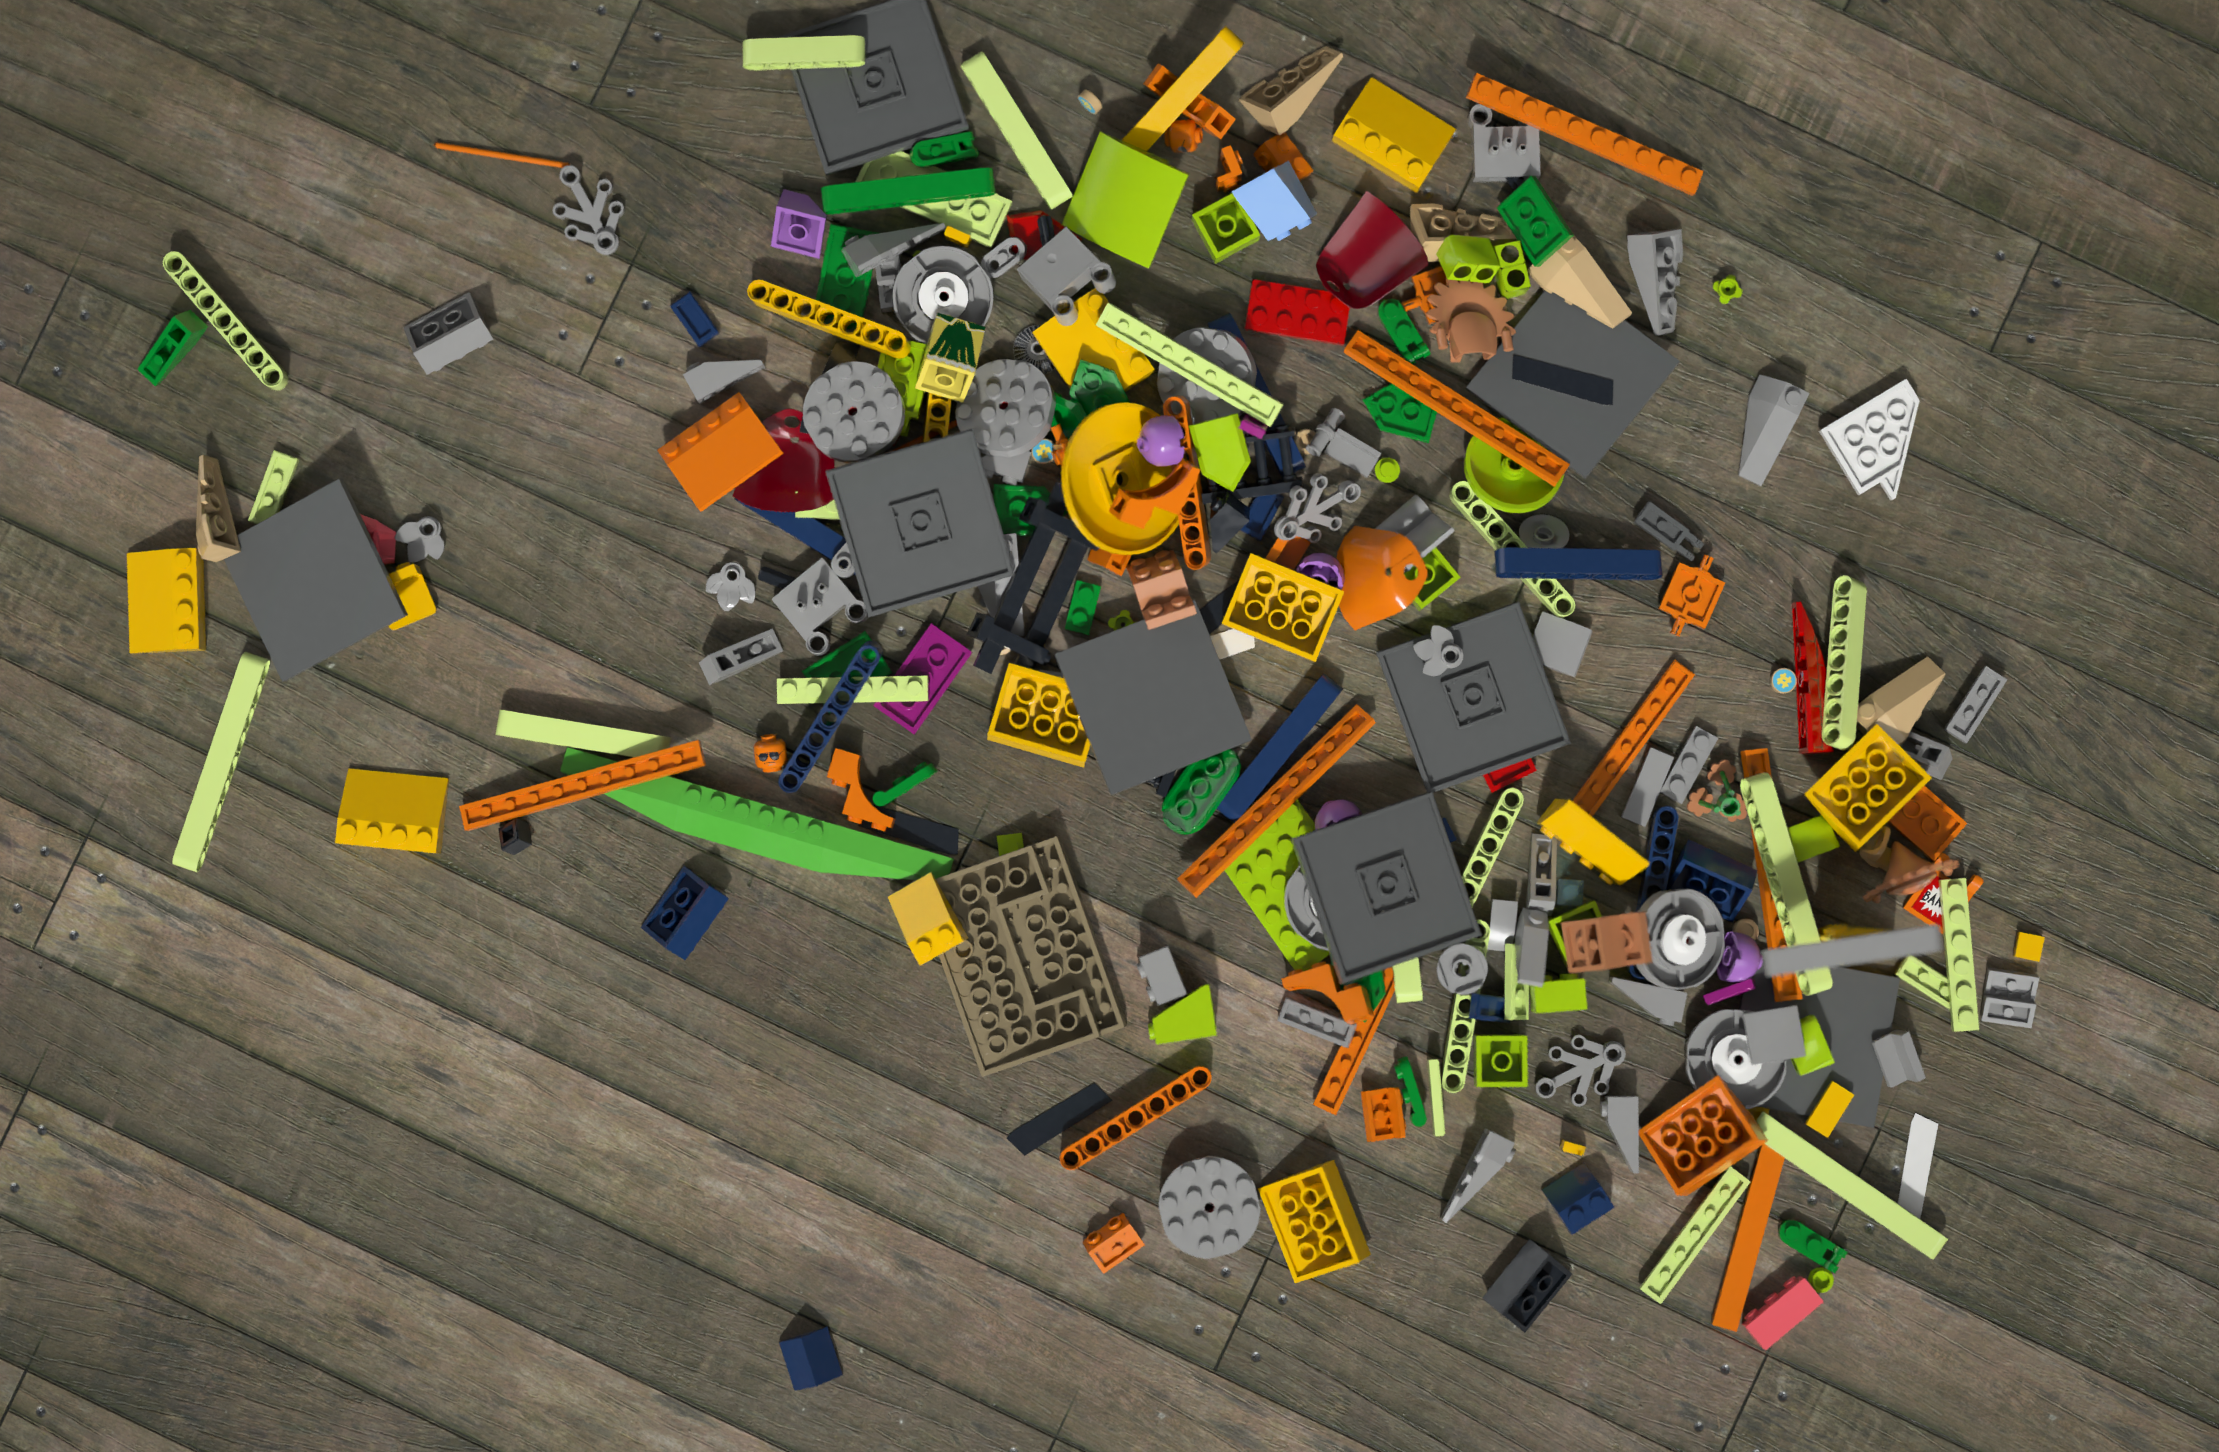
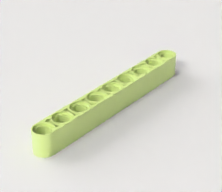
[172,652,270,872]
[1740,772,1832,996]
[1756,1111,1948,1260]

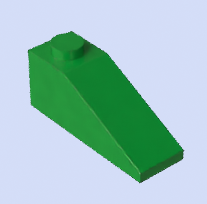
[137,310,208,386]

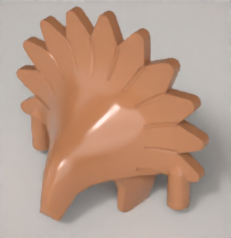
[1426,278,1516,363]
[1862,841,1960,903]

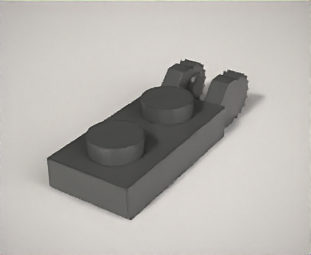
[1633,501,1704,562]

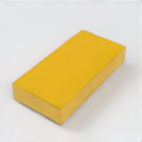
[1805,1081,1854,1138]

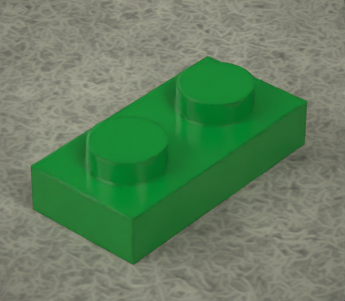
[1064,580,1101,636]

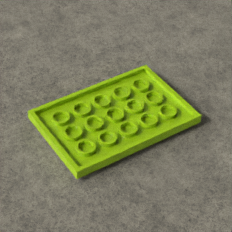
[1224,799,1330,972]

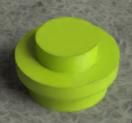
[1375,458,1400,483]
[1808,1267,1834,1293]

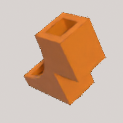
[1143,63,1236,139]
[1109,458,1200,529]
[827,748,895,831]
[1281,962,1374,1025]

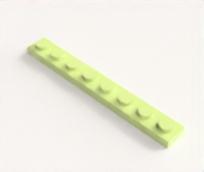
[1096,303,1284,427]

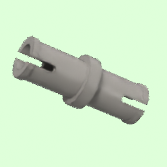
[1306,408,1345,457]

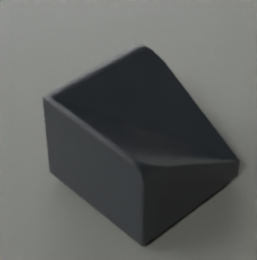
[498,818,532,855]

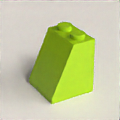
[1148,984,1217,1045]

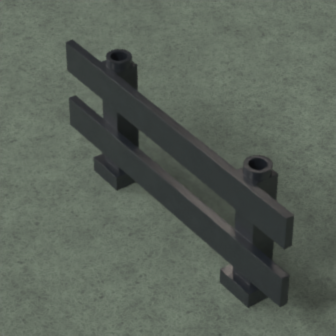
[967,482,1099,674]

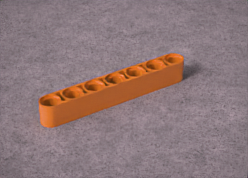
[1163,395,1211,570]
[1060,1065,1212,1170]

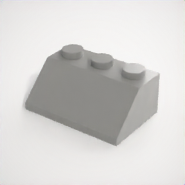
[403,292,493,375]

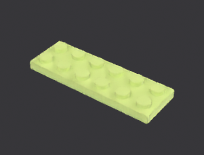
[856,151,1012,248]

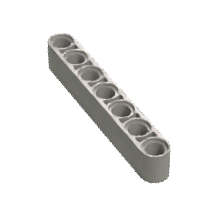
[1762,924,1943,976]

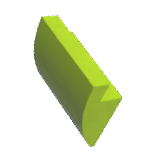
[1062,131,1190,269]

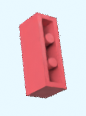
[1742,1276,1824,1350]

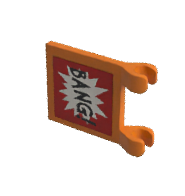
[1903,852,1984,934]

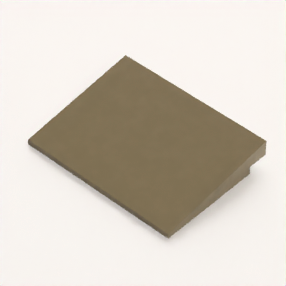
[936,835,1127,1077]

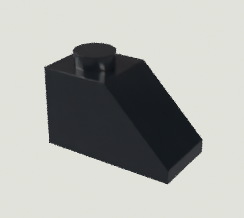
[1210,491,1250,554]

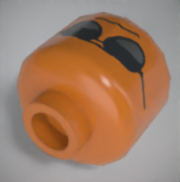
[1165,120,1203,153]
[753,734,788,772]

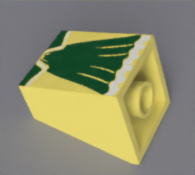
[915,312,986,403]

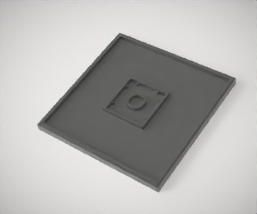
[780,0,969,176]
[1466,291,1680,479]
[826,428,1015,617]
[224,479,408,682]
[1054,600,1252,795]
[1376,601,1571,793]
[1291,791,1481,984]
[1734,953,1900,1128]

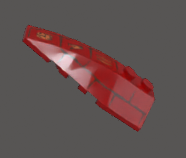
[1791,602,1834,754]

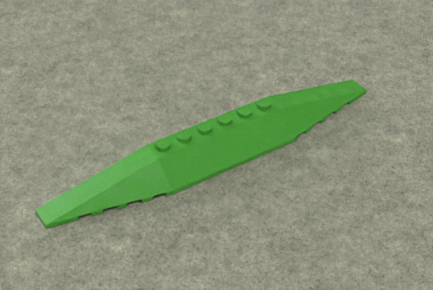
[560,747,954,880]

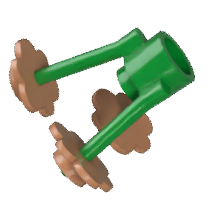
[1687,759,1747,822]

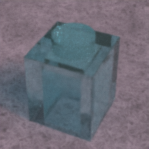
[1555,879,1584,906]

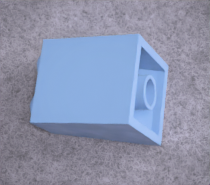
[1232,161,1317,241]

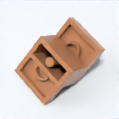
[1126,550,1197,630]
[1561,911,1653,973]

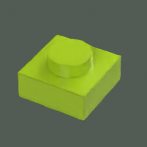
[997,833,1024,856]

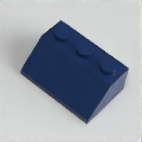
[1666,839,1758,922]
[640,866,729,960]

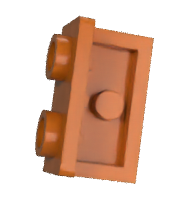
[1254,132,1313,181]
[1216,145,1243,192]
[1361,1087,1406,1142]

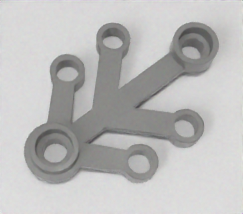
[553,165,625,255]
[1274,473,1361,543]
[1535,1034,1626,1107]

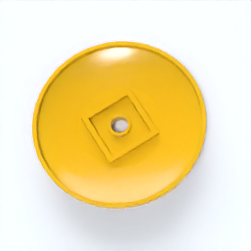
[1062,403,1187,555]

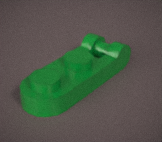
[910,131,979,168]
[1378,299,1431,365]
[873,761,938,807]
[1394,1056,1427,1127]
[1778,1219,1848,1274]

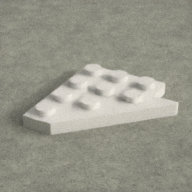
[1819,379,1920,501]

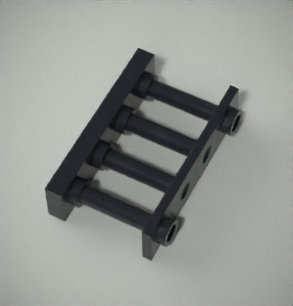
[1202,424,1304,504]

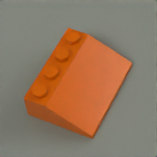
[657,392,783,512]
[1639,1075,1768,1196]

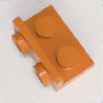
[1082,1213,1145,1274]

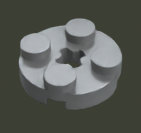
[1436,944,1488,995]

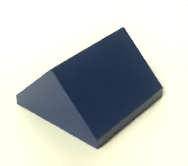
[779,1326,843,1391]

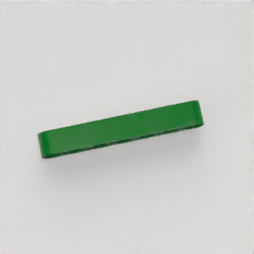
[821,168,996,214]

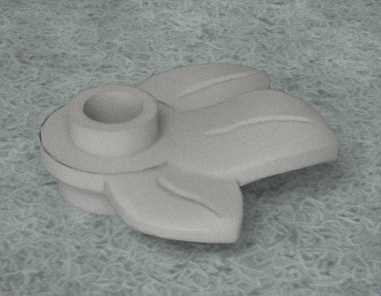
[395,516,444,563]
[706,562,756,611]
[1413,625,1463,676]

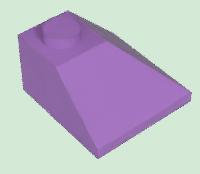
[771,189,827,258]

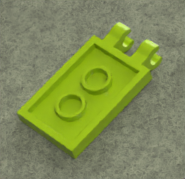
[878,340,927,437]

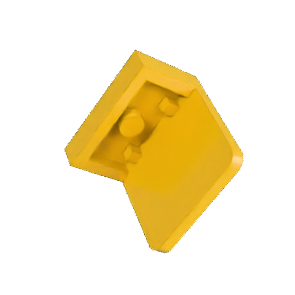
[389,562,437,630]

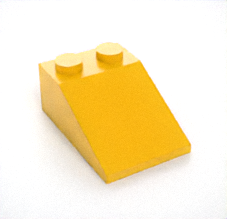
[888,872,968,965]

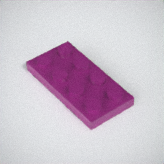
[873,623,973,735]

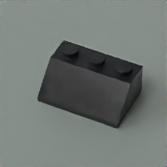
[1482,1239,1572,1333]

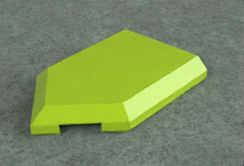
[1189,413,1251,492]

